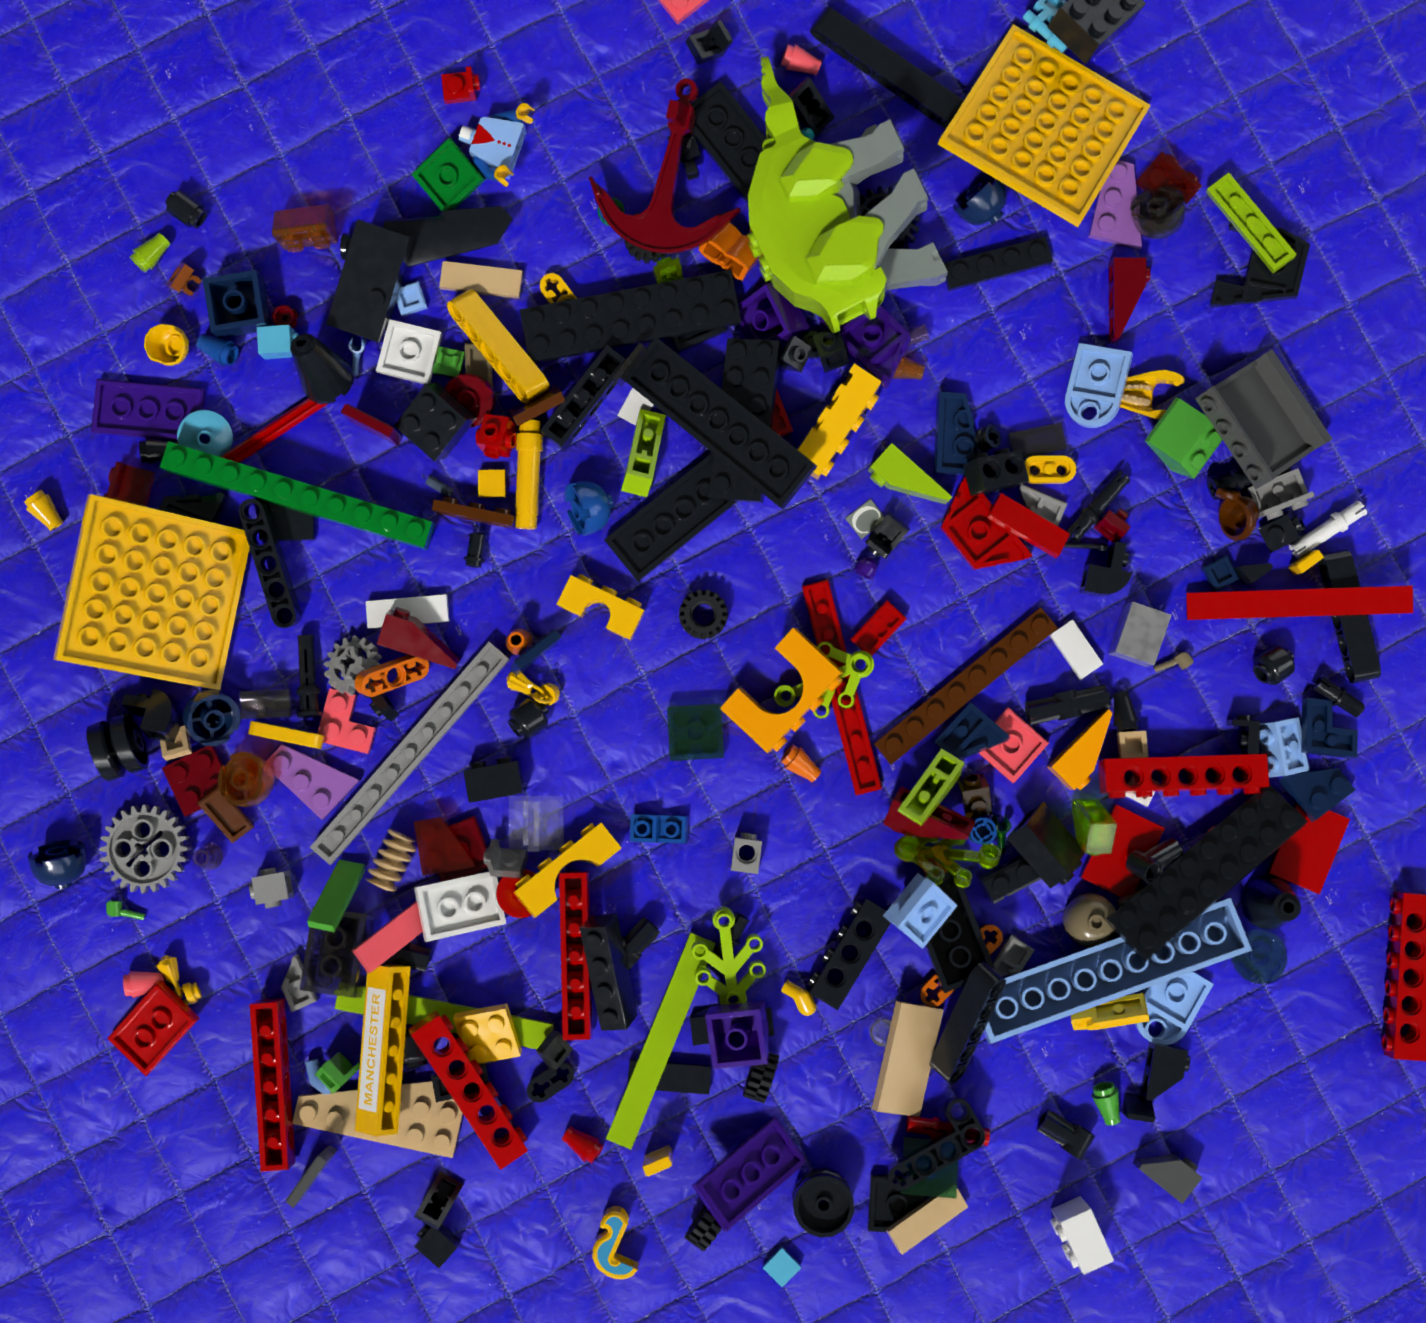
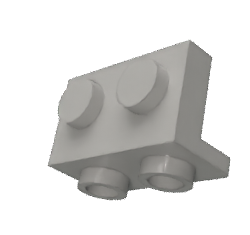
[1245,468,1315,521]

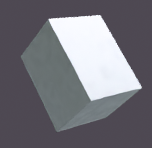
[1108,601,1171,667]

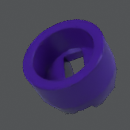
[854,557,877,580]

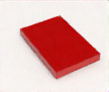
[1266,802,1350,894]
[1079,804,1165,898]
[107,980,200,1076]

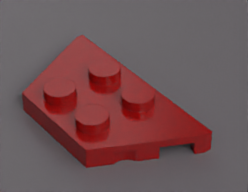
[940,476,1033,570]

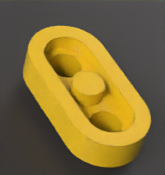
[1024,456,1076,484]

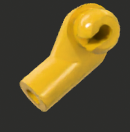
[781,980,817,1016]

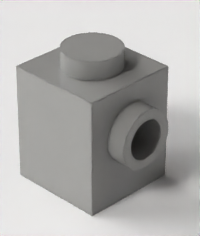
[249,868,294,908]

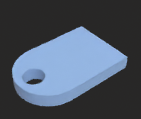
[1065,343,1133,428]
[1135,972,1214,1045]

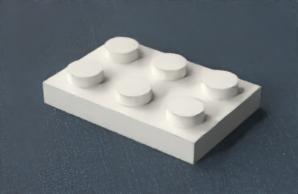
[414,872,506,942]

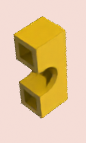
[557,574,645,641]

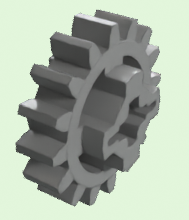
[324,636,383,696]

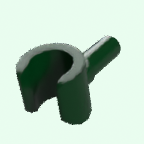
[991,814,1011,854]

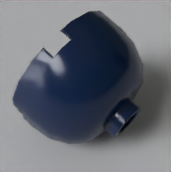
[953,175,1007,225]
[182,690,241,746]
[28,840,87,889]

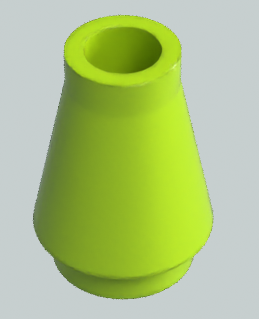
[130,233,170,273]

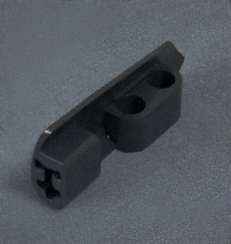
[384,206,513,268]

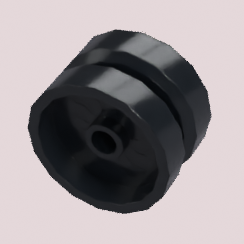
[86,712,149,782]
[792,1167,854,1237]

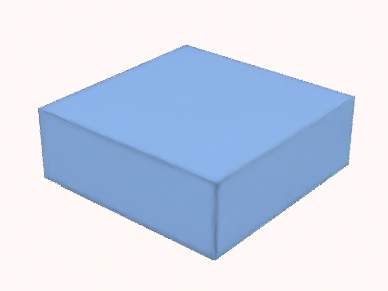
[397,281,428,317]

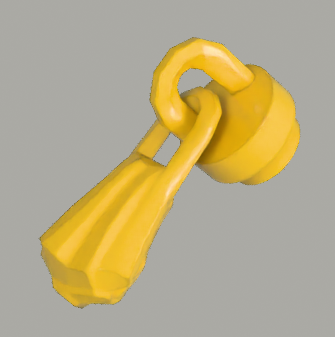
[507,672,560,706]
[156,955,202,1005]

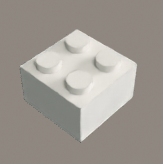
[1050,1196,1114,1275]

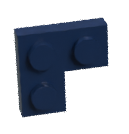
[1301,698,1358,759]

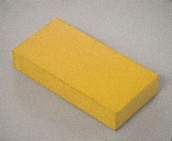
[642,1145,673,1176]

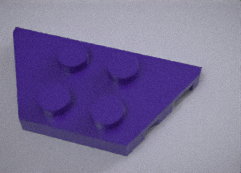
[819,305,911,389]

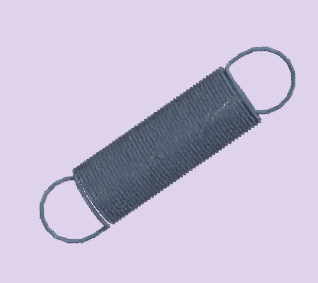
[421,474,459,499]

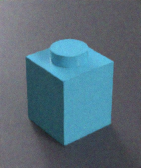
[257,325,299,359]

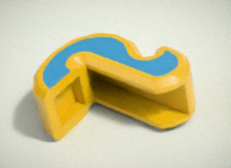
[592,1206,639,1279]

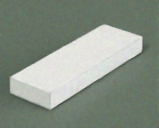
[365,594,450,629]

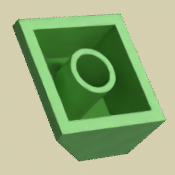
[1144,398,1222,479]

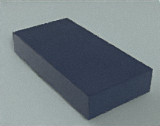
[510,630,562,676]

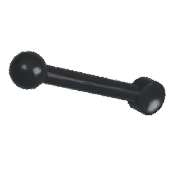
[1064,542,1108,551]

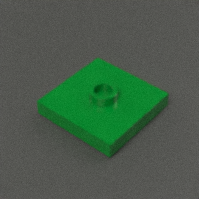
[411,138,486,212]

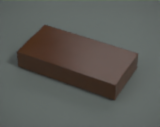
[197,784,254,843]

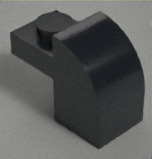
[1079,542,1132,597]
[121,688,181,743]

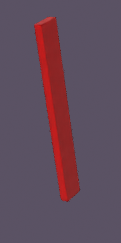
[802,580,882,796]
[1186,586,1414,620]

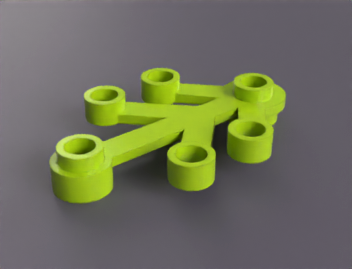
[774,642,874,719]
[691,906,766,1005]

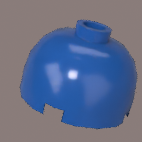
[564,481,613,536]

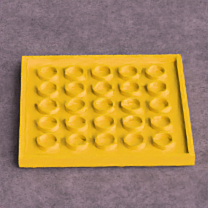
[938,24,1151,227]
[53,494,250,691]

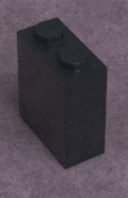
[1007,802,1086,889]

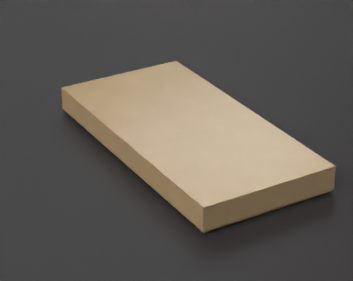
[872,1001,944,1117]

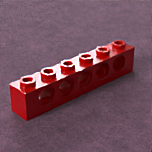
[1098,754,1270,799]
[559,871,593,1040]
[1381,891,1426,1061]
[249,998,296,1172]
[408,1010,528,1170]

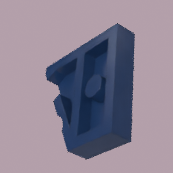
[1279,768,1355,822]

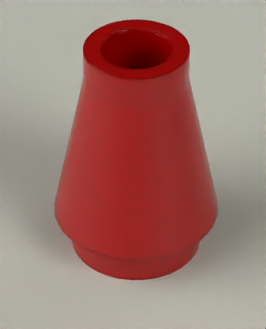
[562,1126,604,1164]

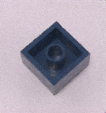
[203,270,271,338]

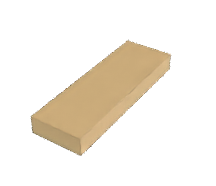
[439,261,523,299]
[885,1182,968,1255]

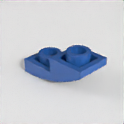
[630,814,689,844]

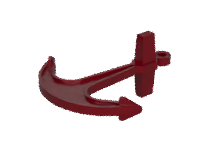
[589,78,741,254]

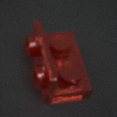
[1136,152,1202,217]
[103,462,155,507]

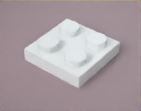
[376,319,443,384]

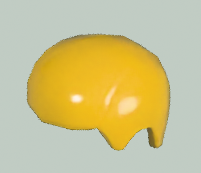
[144,324,189,366]

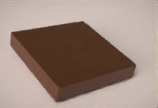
[509,385,565,426]

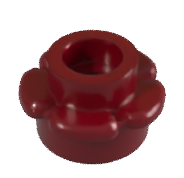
[272,305,298,328]

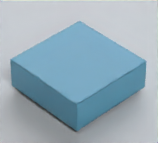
[762,1246,801,1287]

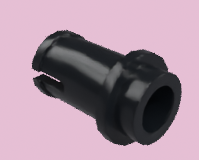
[463,533,487,568]

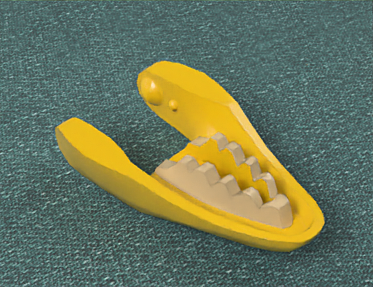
[1120,370,1185,420]

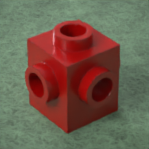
[475,413,518,459]

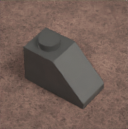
[1133,1155,1202,1204]

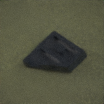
[159,493,227,523]

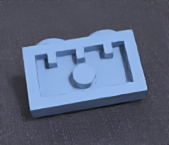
[1259,717,1309,778]

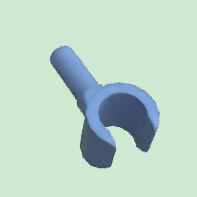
[348,335,366,375]

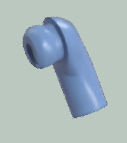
[305,1058,331,1095]

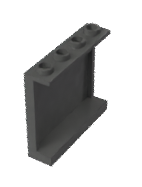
[1195,349,1332,489]

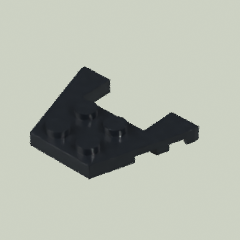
[1210,222,1310,307]

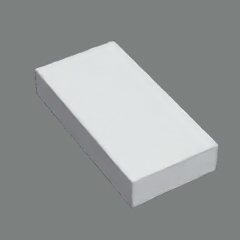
[1049,620,1103,680]

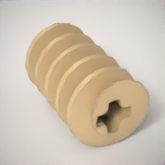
[365,829,417,891]

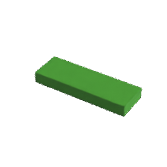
[307,859,366,932]

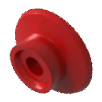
[496,869,536,918]

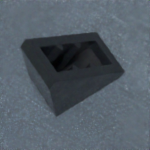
[788,77,835,136]
[414,1171,464,1230]

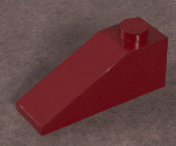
[1108,257,1150,344]
[377,607,460,669]
[883,786,976,840]

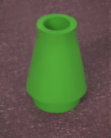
[1091,1082,1121,1126]

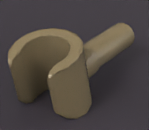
[1153,652,1194,673]

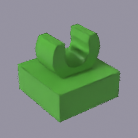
[433,346,465,378]

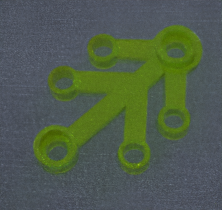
[894,836,1001,888]

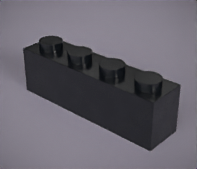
[580,914,638,1031]

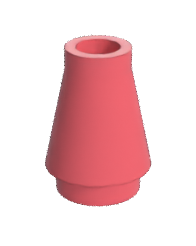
[780,44,822,76]
[123,971,166,998]

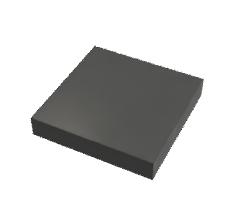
[286,1145,338,1208]

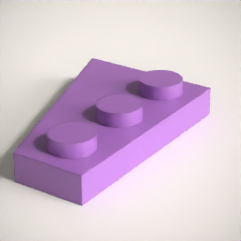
[1088,160,1142,250]
[263,745,361,820]

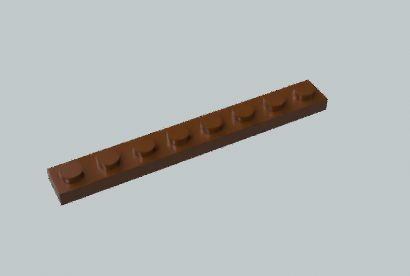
[873,607,1058,765]

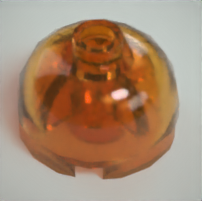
[218,751,275,807]

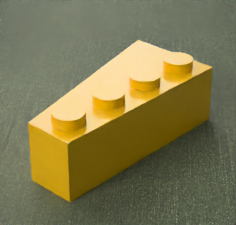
[798,363,882,480]

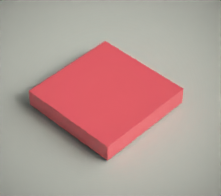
[978,707,1049,783]

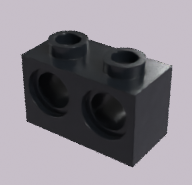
[963,448,1029,496]

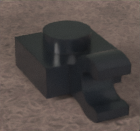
[667,133,701,181]
[362,680,400,721]

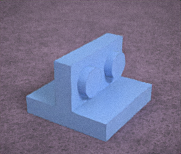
[883,873,957,949]

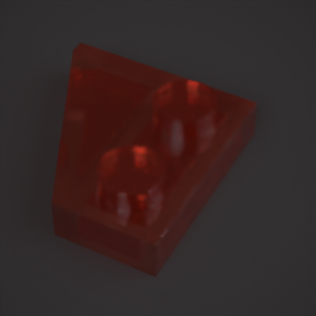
[414,817,476,876]

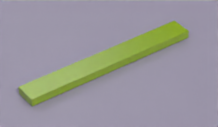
[606,933,716,1150]
[334,981,555,1049]

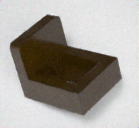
[957,773,992,818]

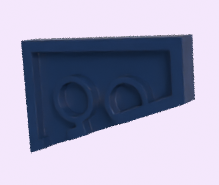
[934,392,985,476]

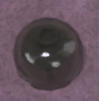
[1130,187,1186,239]

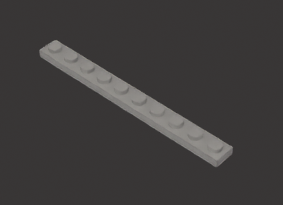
[310,642,510,865]

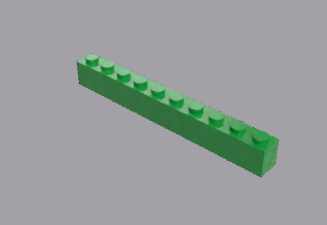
[160,441,435,550]

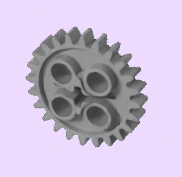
[99,804,191,894]

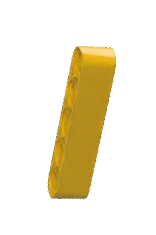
[447,289,549,404]

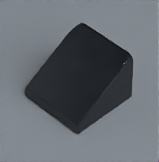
[1234,563,1273,585]
[1122,1093,1155,1123]

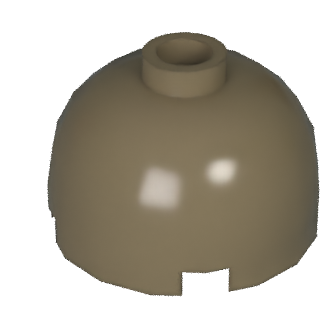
[1062,893,1116,948]

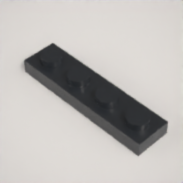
[944,236,1053,292]

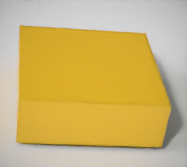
[478,470,506,498]
[1288,550,1324,575]

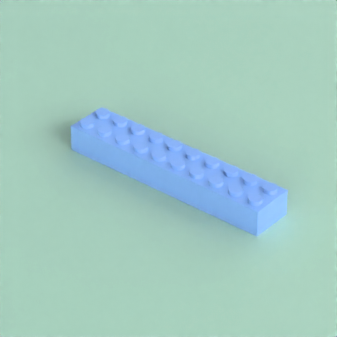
[984,898,1252,1044]

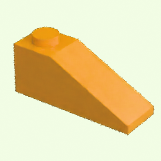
[1047,709,1113,790]

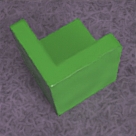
[315,1052,360,1094]

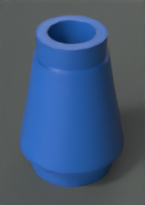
[196,334,239,366]

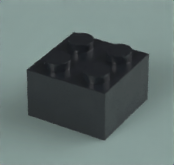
[394,382,477,461]

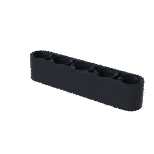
[239,499,301,628]
[1318,549,1381,684]
[929,962,1006,1084]

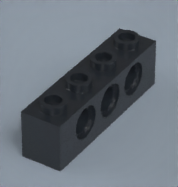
[540,345,630,452]
[807,897,891,1011]

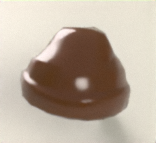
[1215,487,1260,541]

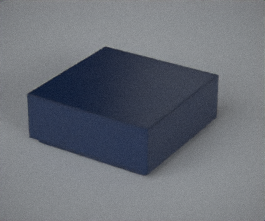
[1201,555,1239,592]

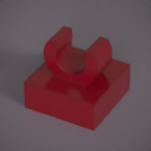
[1094,508,1131,543]

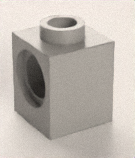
[731,832,762,874]

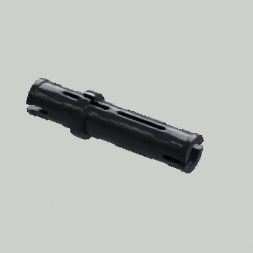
[1066,470,1131,542]

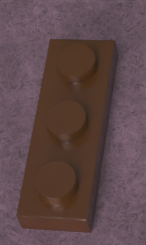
[432,497,516,529]

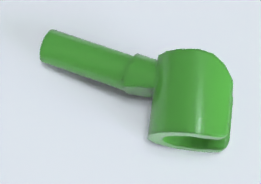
[106,900,145,921]

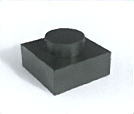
[536,1030,573,1070]

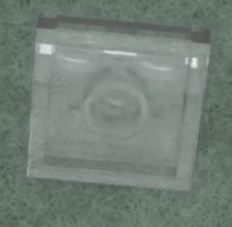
[509,795,564,852]

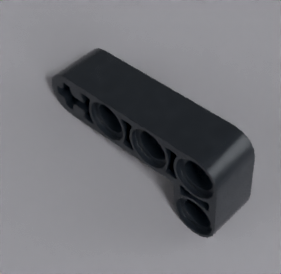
[885,1097,985,1191]

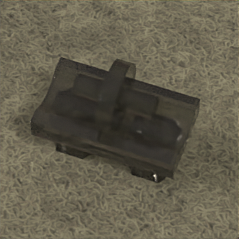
[239,689,291,719]

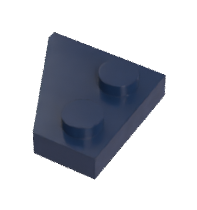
[934,702,1010,760]

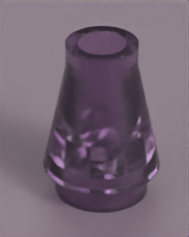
[193,843,223,870]

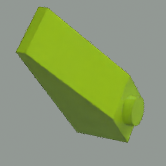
[621,409,666,497]
[868,443,952,505]
[898,748,965,826]

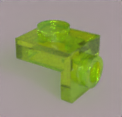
[653,257,684,283]

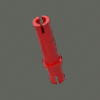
[906,1116,990,1146]

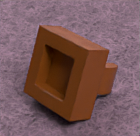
[165,263,201,296]

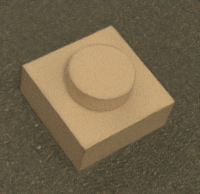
[160,726,192,761]
[1117,731,1148,758]

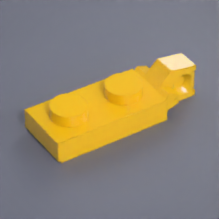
[1070,993,1150,1030]

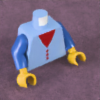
[459,103,535,187]

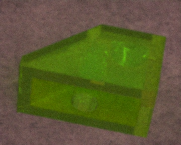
[1072,799,1117,856]

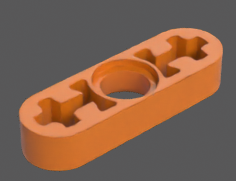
[354,654,429,697]

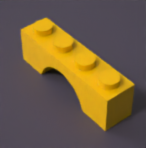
[513,823,621,918]

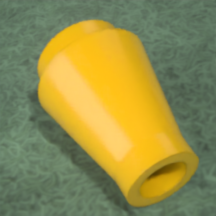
[24,490,64,532]

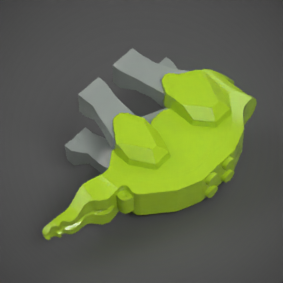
[747,56,948,334]

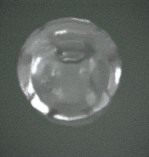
[868,1016,891,1047]

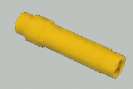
[515,420,543,530]

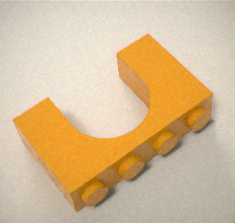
[720,628,844,753]

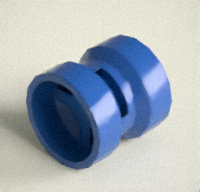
[968,817,997,845]

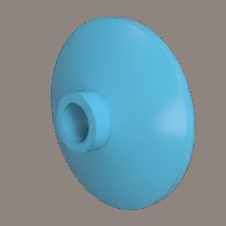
[177,410,233,457]

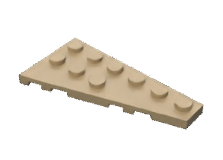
[292,1081,463,1158]

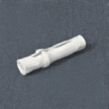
[1289,500,1367,559]

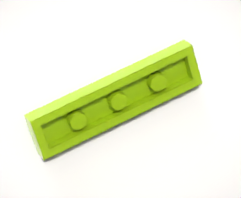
[1206,173,1297,274]

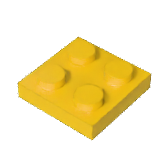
[453,1003,522,1064]

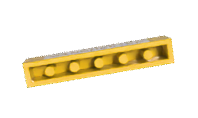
[355,963,411,1137]

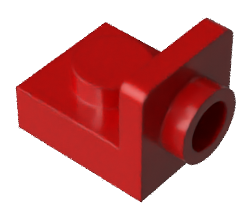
[441,66,481,104]

